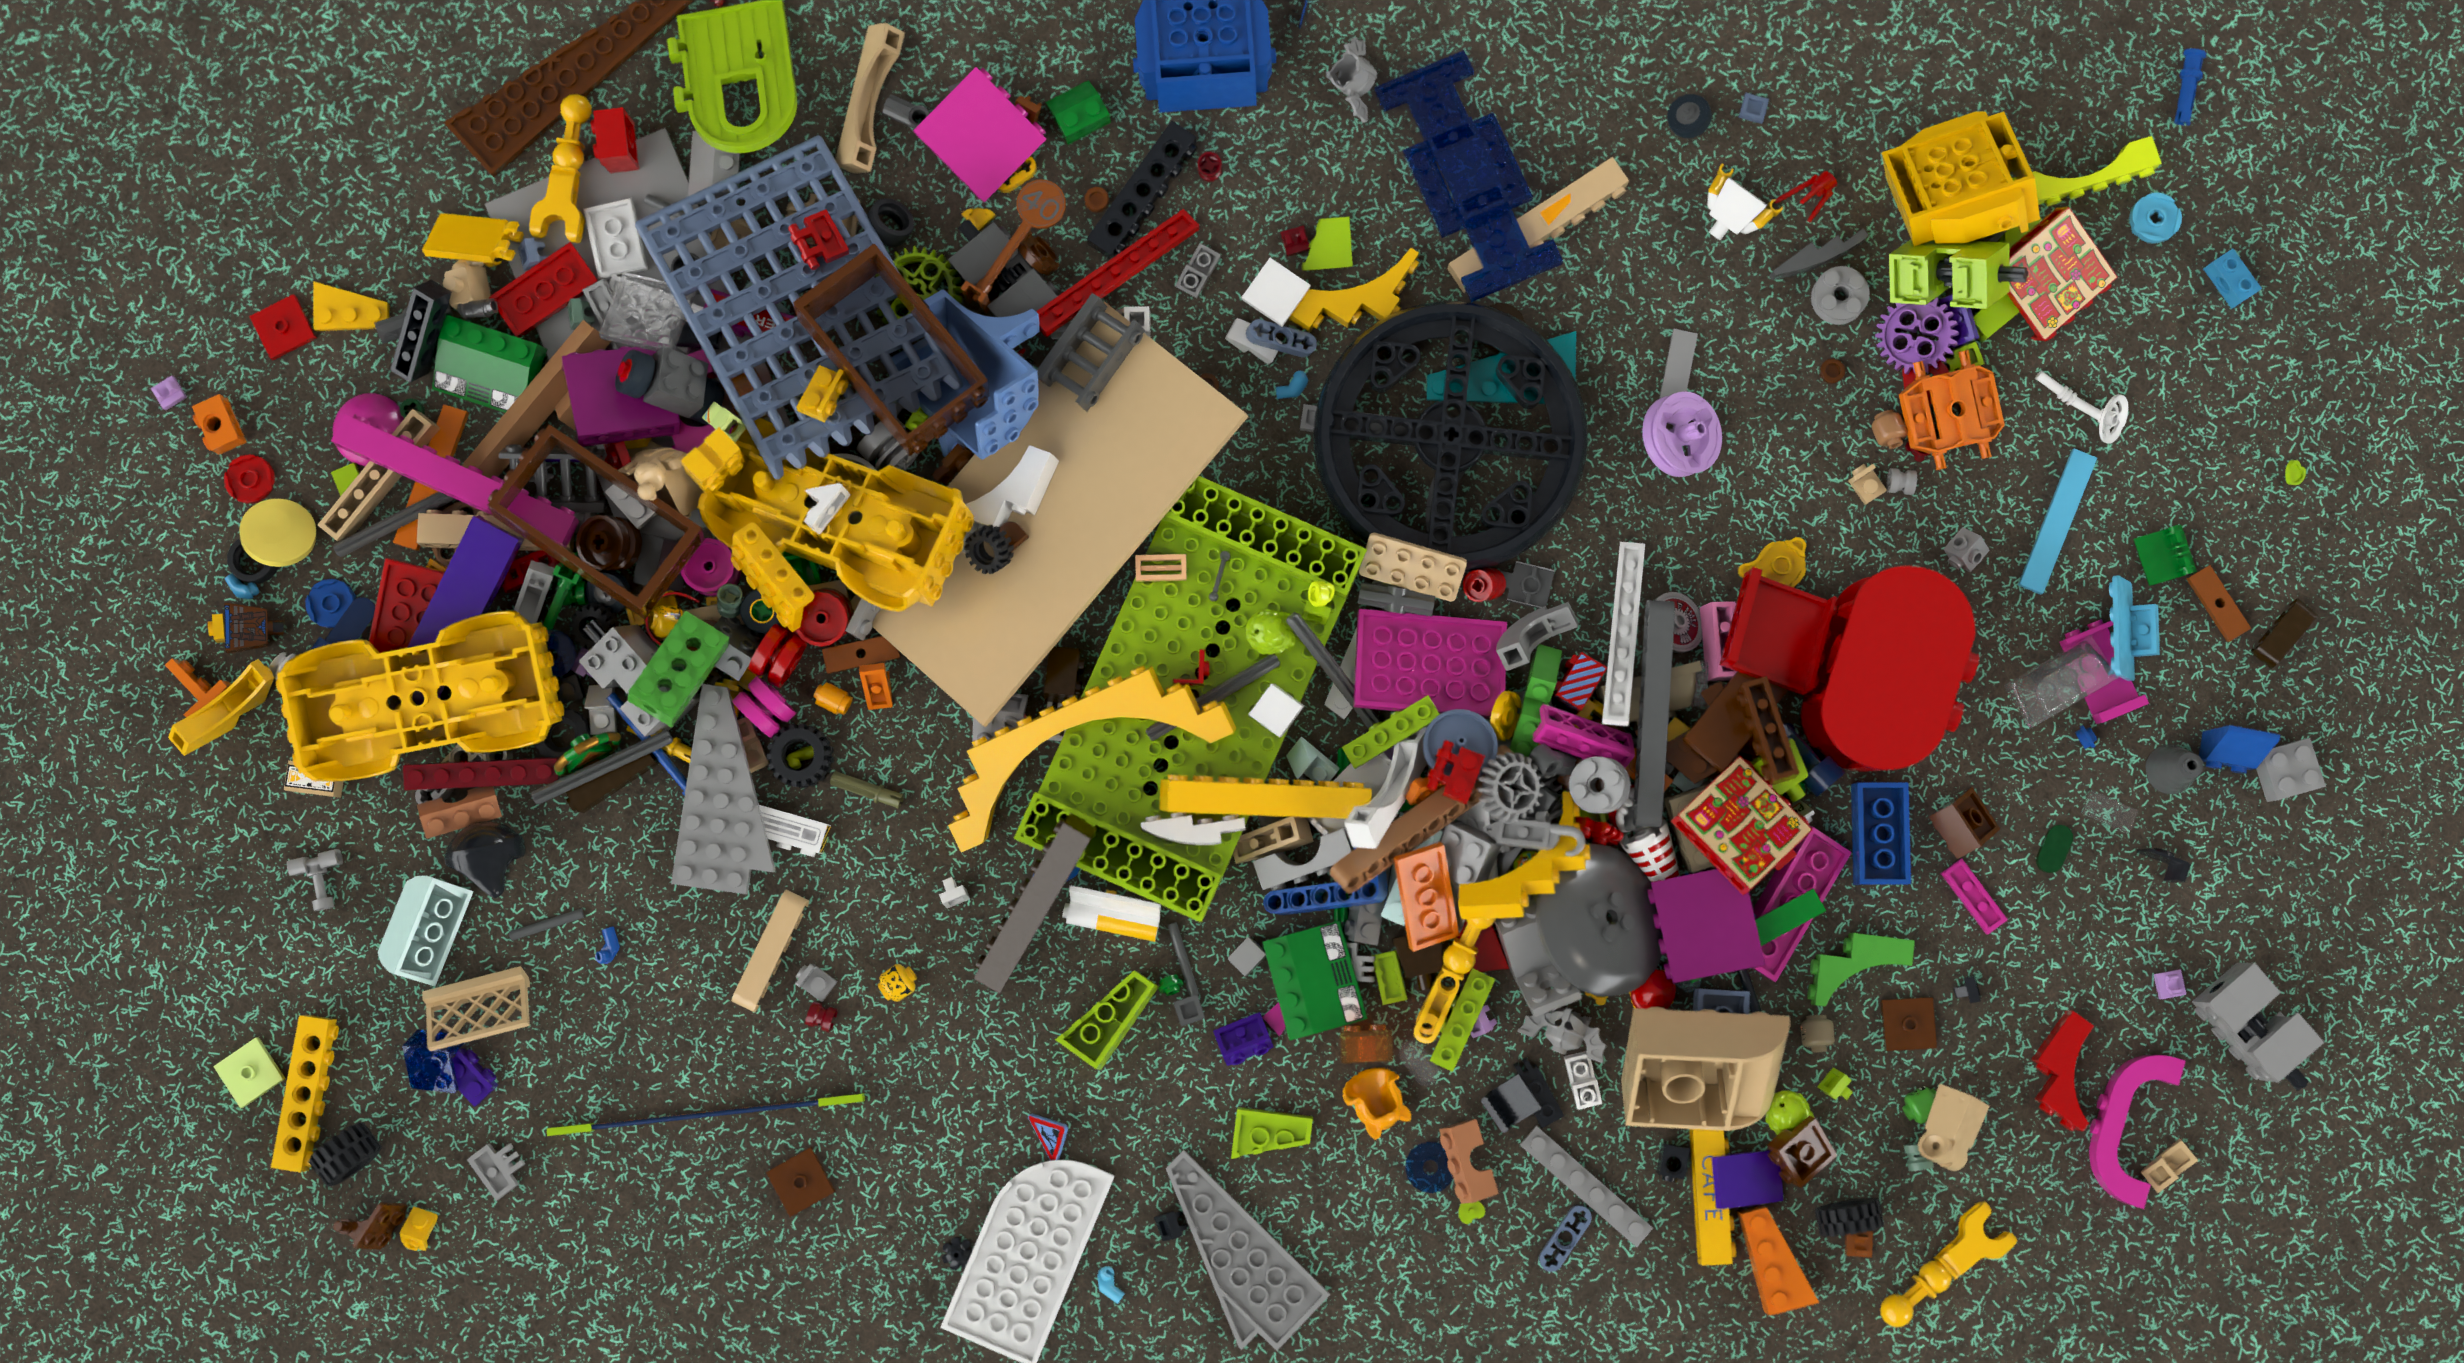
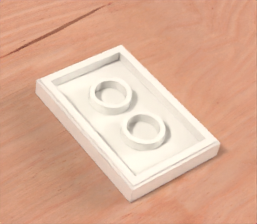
[583,198,648,280]

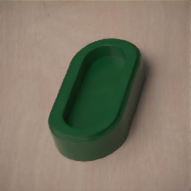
[2036,825,2073,873]

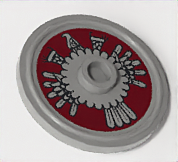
[1655,592,1702,653]

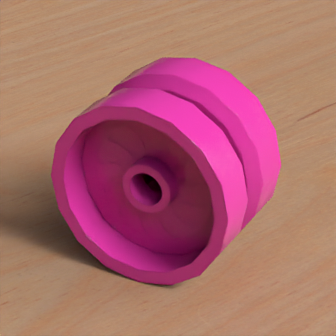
[681,538,741,597]
[732,676,796,739]

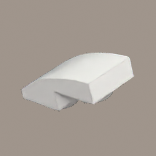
[1225,318,1283,364]
[1563,1051,1602,1110]

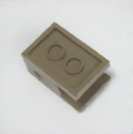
[1663,783,1717,873]

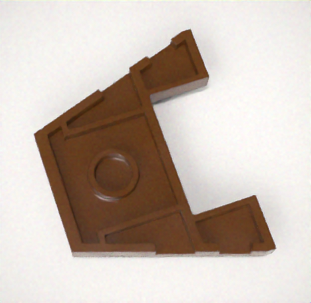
[1635,681,1739,784]

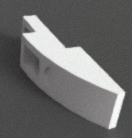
[1141,812,1245,845]

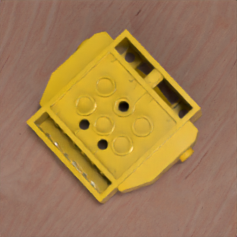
[1881,111,2040,246]

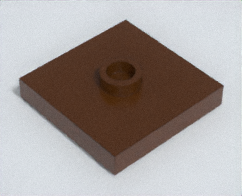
[1880,997,1937,1051]
[766,1147,836,1217]

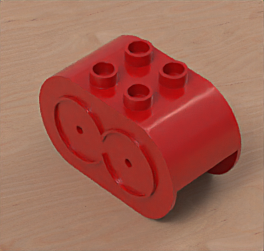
[1800,566,1980,772]

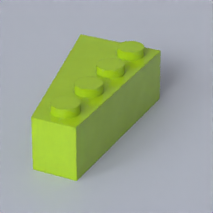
[1055,970,1159,1070]

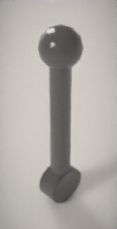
[1209,551,1230,602]

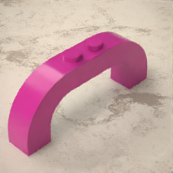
[2089,1054,2186,1209]

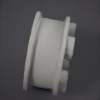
[1811,266,1870,325]
[1569,757,1630,813]

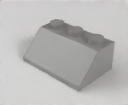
[688,131,741,205]

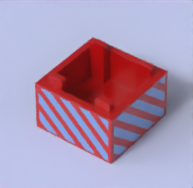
[1551,652,1608,715]

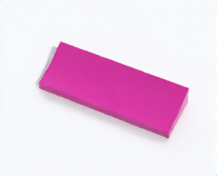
[1752,826,1852,982]

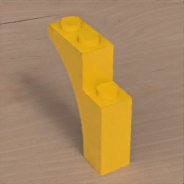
[168,659,275,756]

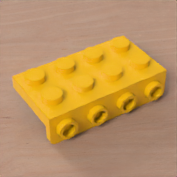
[731,522,814,632]

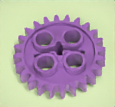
[1875,298,1959,375]

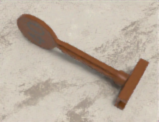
[960,180,1066,314]

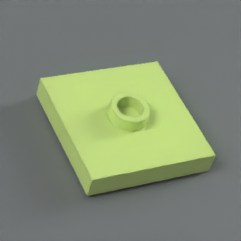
[213,1037,285,1108]

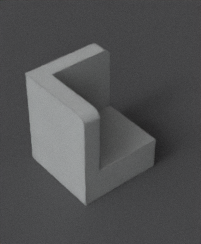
[1228,937,1266,976]

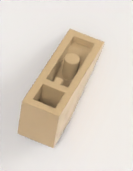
[1233,816,1314,864]

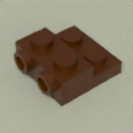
[1767,1115,1837,1188]

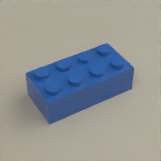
[1851,782,1911,885]

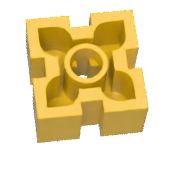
[681,427,745,495]

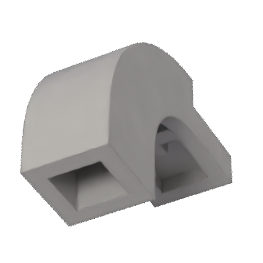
[513,560,555,624]
[1496,602,1579,671]

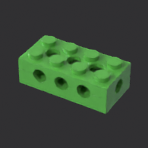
[628,610,729,728]

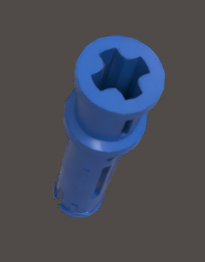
[2174,49,2207,126]

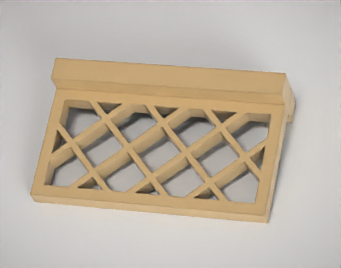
[422,966,530,1051]

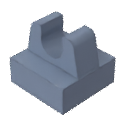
[518,238,548,271]

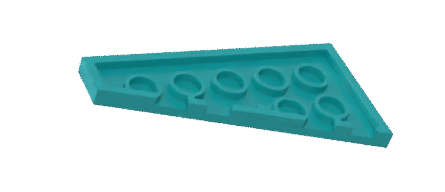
[1426,331,1576,404]

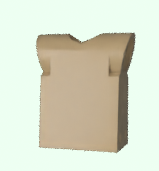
[1918,1084,1990,1171]

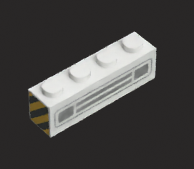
[759,805,831,857]

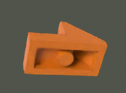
[859,663,893,710]

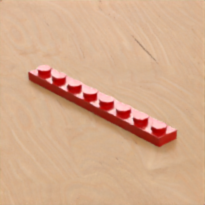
[1036,209,1199,337]

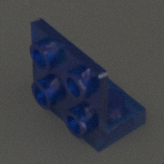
[402,1029,464,1093]

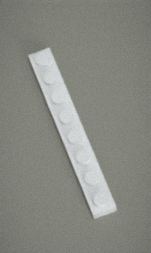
[1602,542,1645,726]

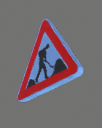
[1028,1113,1068,1161]

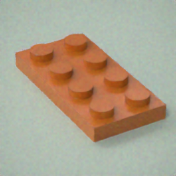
[1393,842,1459,952]

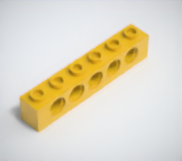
[271,1015,339,1172]

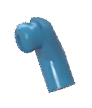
[1276,371,1308,399]
[224,574,259,600]

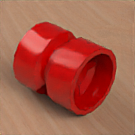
[1463,568,1506,602]

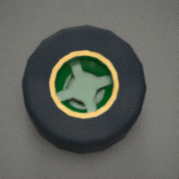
[740,589,781,633]

